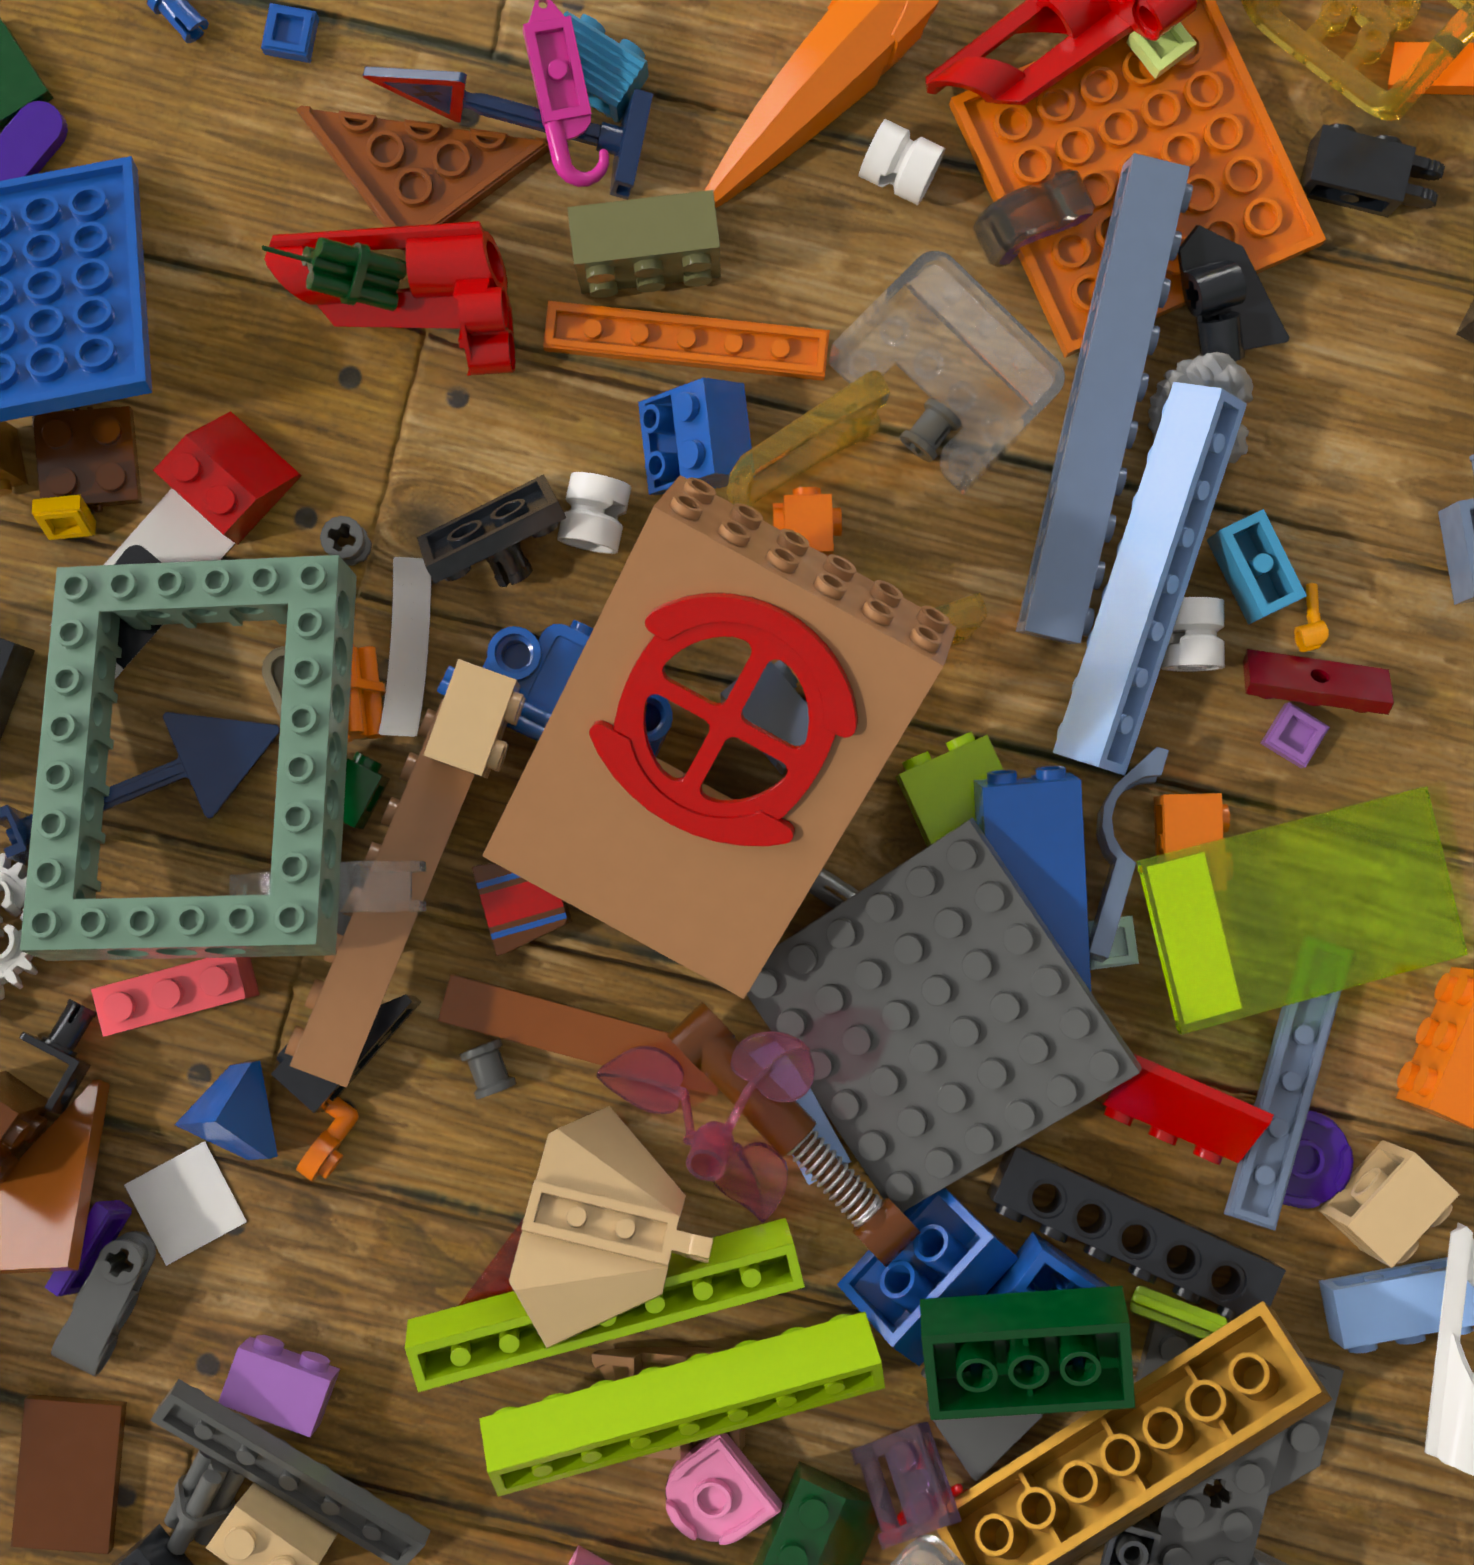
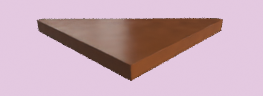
[296,105,550,255]
[0,1079,110,1274]

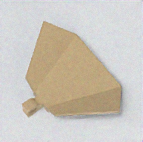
[509,1106,713,1349]

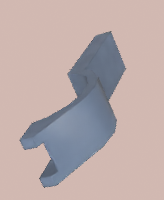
[1089,747,1169,962]

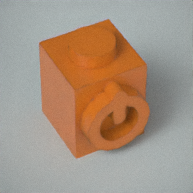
[773,487,842,556]

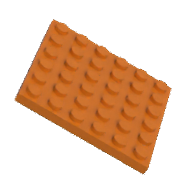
[949,0,1326,358]

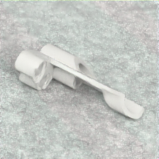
[1424,1222,1474,1476]

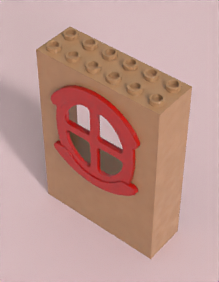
[482,475,957,999]

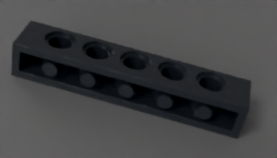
[987,1145,1286,1320]

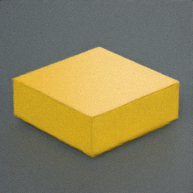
[32,494,96,540]

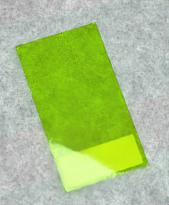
[1137,786,1468,1035]

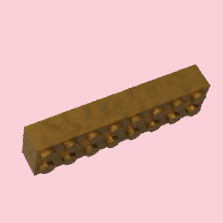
[929,1301,1332,1565]

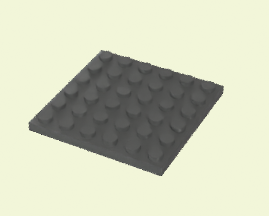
[747,817,1142,1212]

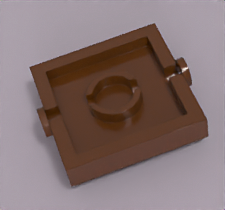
[32,406,142,513]

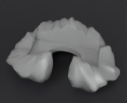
[1147,352,1253,463]

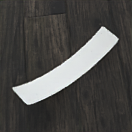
[379,557,431,737]

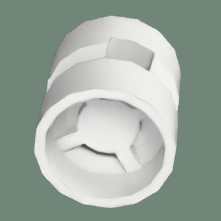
[859,119,946,205]
[557,472,631,554]
[1161,597,1225,672]

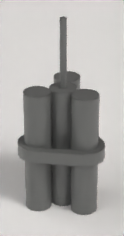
[164,1450,245,1555]

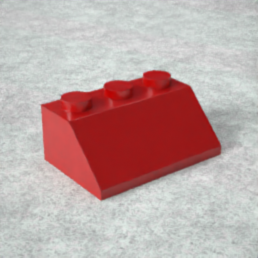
[1095,1053,1274,1165]

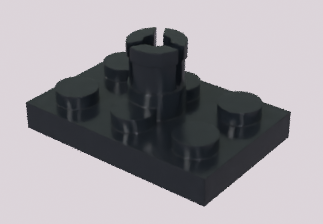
[417,474,566,587]

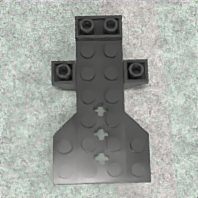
[1100,1320,1344,1565]

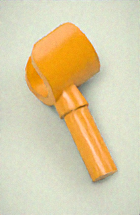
[1294,583,1329,652]

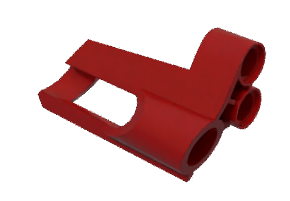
[925,0,1197,105]
[264,221,516,376]

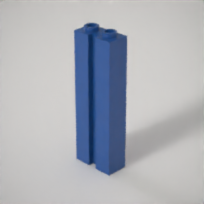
[973,766,1091,991]

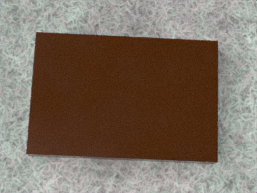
[11,1394,127,1554]

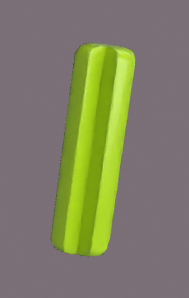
[1130,1286,1228,1340]

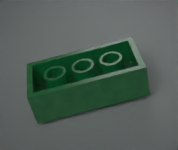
[920,1286,1135,1420]

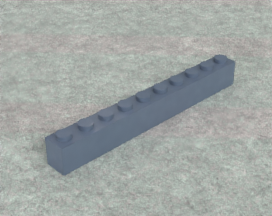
[1016,153,1193,644]

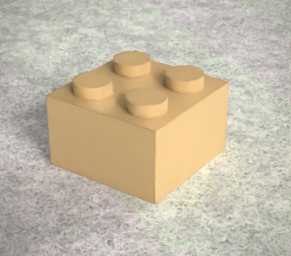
[424,659,526,779]
[1318,1140,1460,1268]

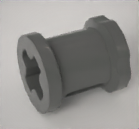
[899,398,962,463]
[320,516,372,566]
[459,1038,517,1100]

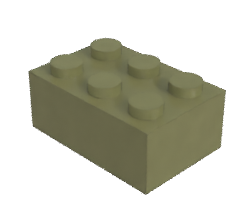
[567,190,721,298]

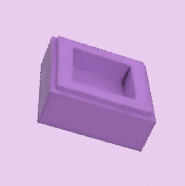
[1260,702,1330,768]

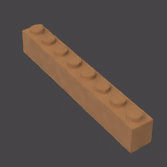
[285,699,475,1088]

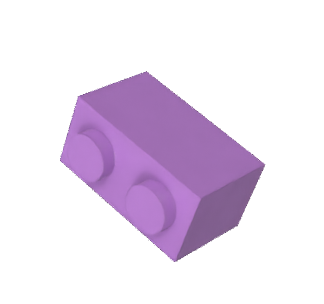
[218,1335,340,1437]

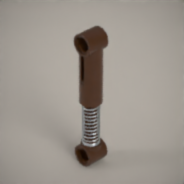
[667,1002,921,1267]

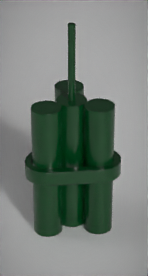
[262,237,407,311]

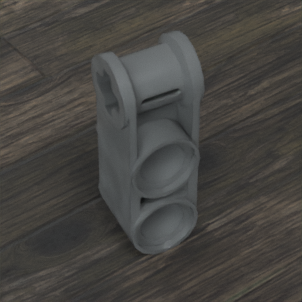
[51,1231,156,1377]

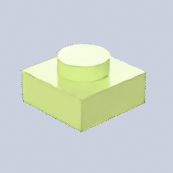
[1126,22,1197,79]

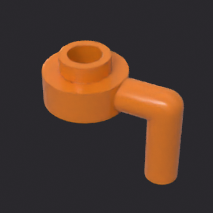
[296,1097,359,1182]

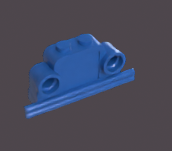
[437,620,673,757]

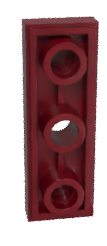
[1243,649,1394,715]

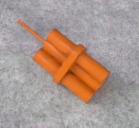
[348,643,386,743]

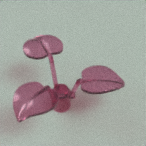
[596,1031,815,1223]

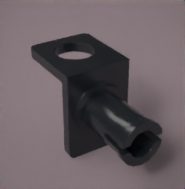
[19,999,97,1114]

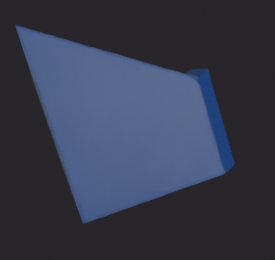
[175,1060,278,1160]

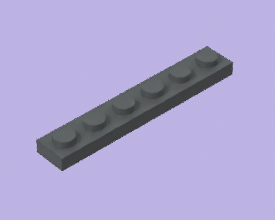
[150,1379,431,1565]

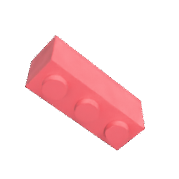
[91,957,260,1037]

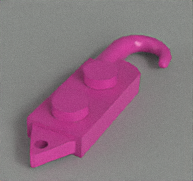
[522,0,609,187]

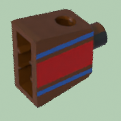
[472,863,572,956]

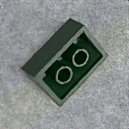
[753,1461,888,1565]

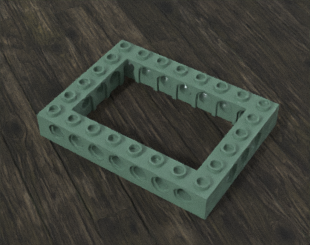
[20,555,357,961]

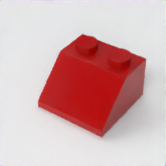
[153,411,302,545]

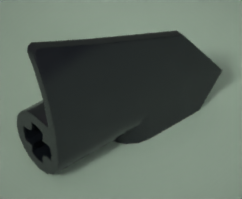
[1178,225,1290,361]

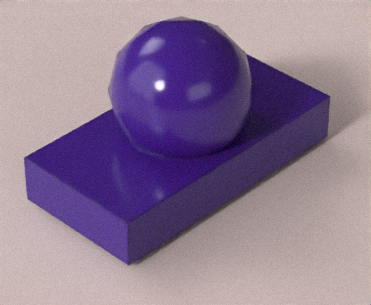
[45,1200,132,1297]

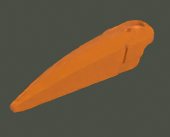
[704,0,939,209]

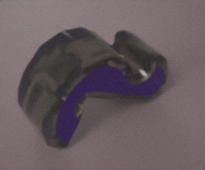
[973,169,1095,267]

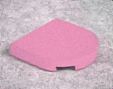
[665,1433,783,1545]

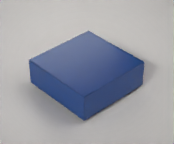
[261,3,319,63]

